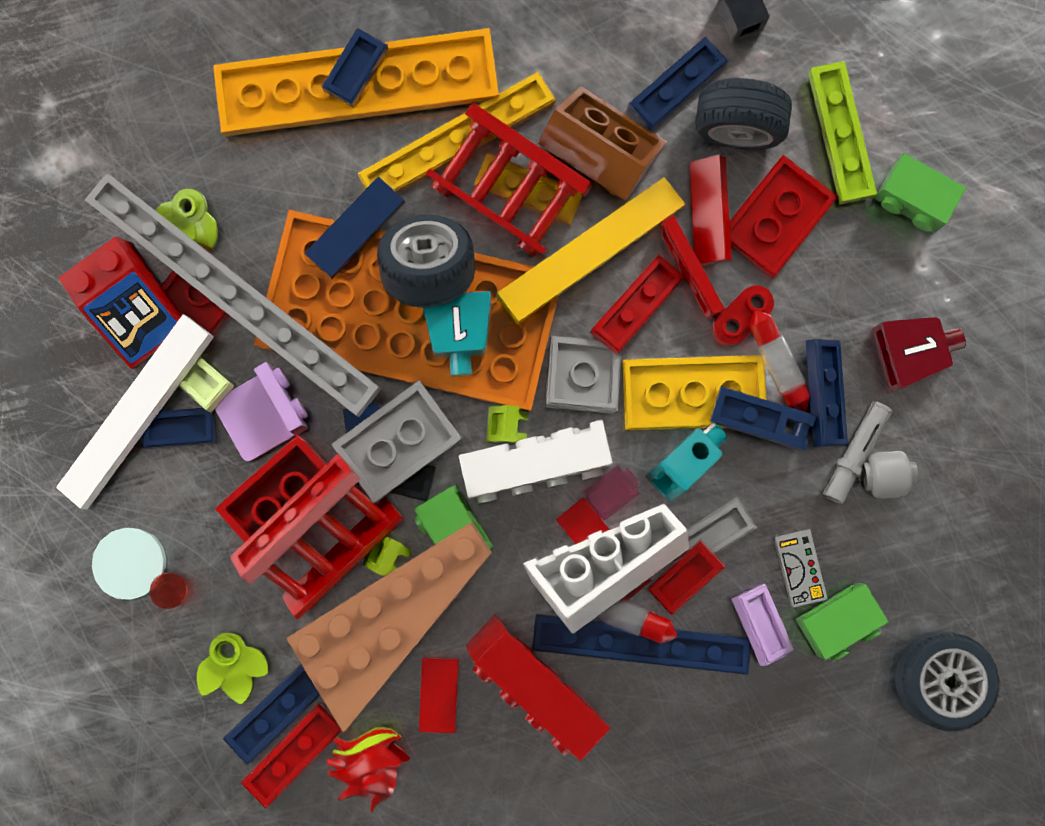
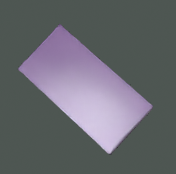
[732,584,795,666]

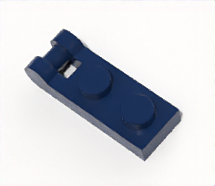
[709,386,816,452]

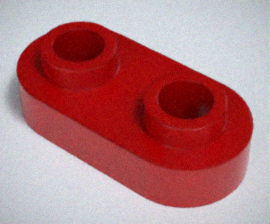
[712,285,774,347]

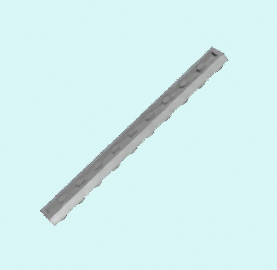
[85,173,381,417]

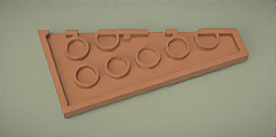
[286,521,492,733]

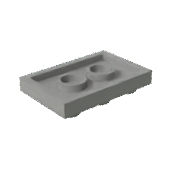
[331,381,462,503]

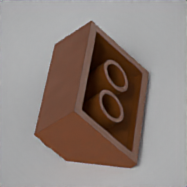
[538,86,667,201]

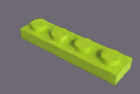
[808,61,877,205]

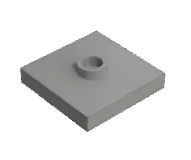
[545,336,621,414]

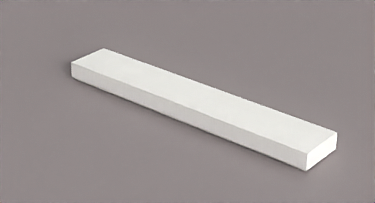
[56,315,214,510]

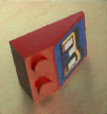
[58,237,181,369]

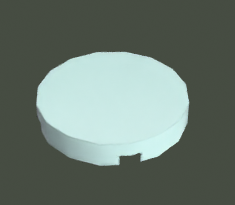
[92,528,167,600]

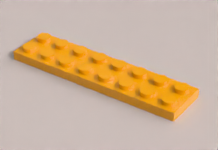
[213,28,499,137]

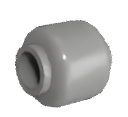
[862,451,919,499]

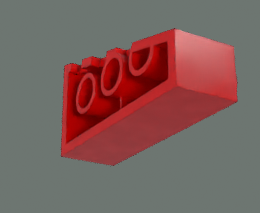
[465,614,611,761]

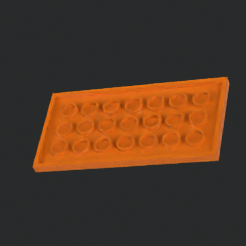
[254,210,558,412]

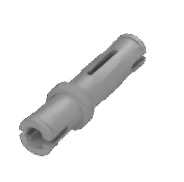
[822,402,893,505]

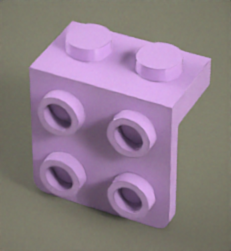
[215,362,309,461]

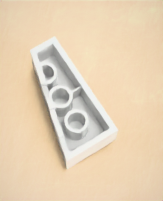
[459,420,612,504]
[524,504,690,634]

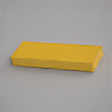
[474,153,583,226]

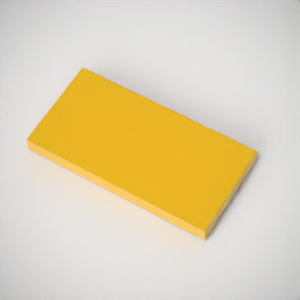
[622,355,766,431]

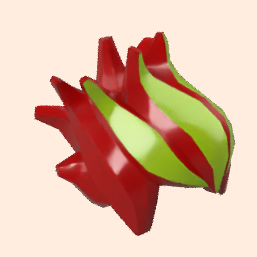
[326,727,411,812]

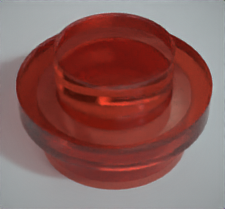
[149,572,187,609]

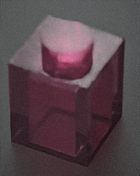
[582,465,640,521]

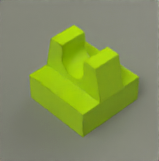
[486,405,529,444]
[362,536,412,576]

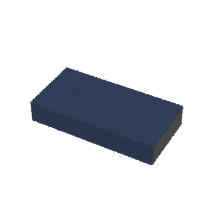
[322,28,389,108]
[142,408,217,449]

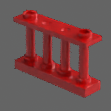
[426,102,593,257]
[230,454,404,620]

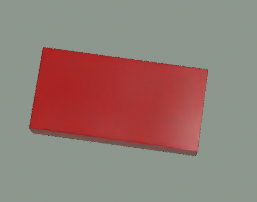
[647,539,726,615]
[419,657,459,733]

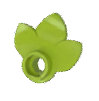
[155,188,218,250]
[197,632,269,704]

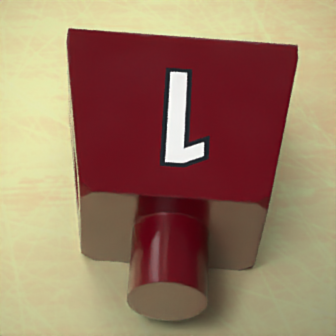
[872,317,966,392]

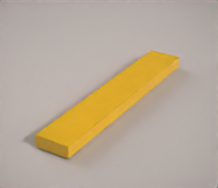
[358,71,556,194]
[496,177,686,324]

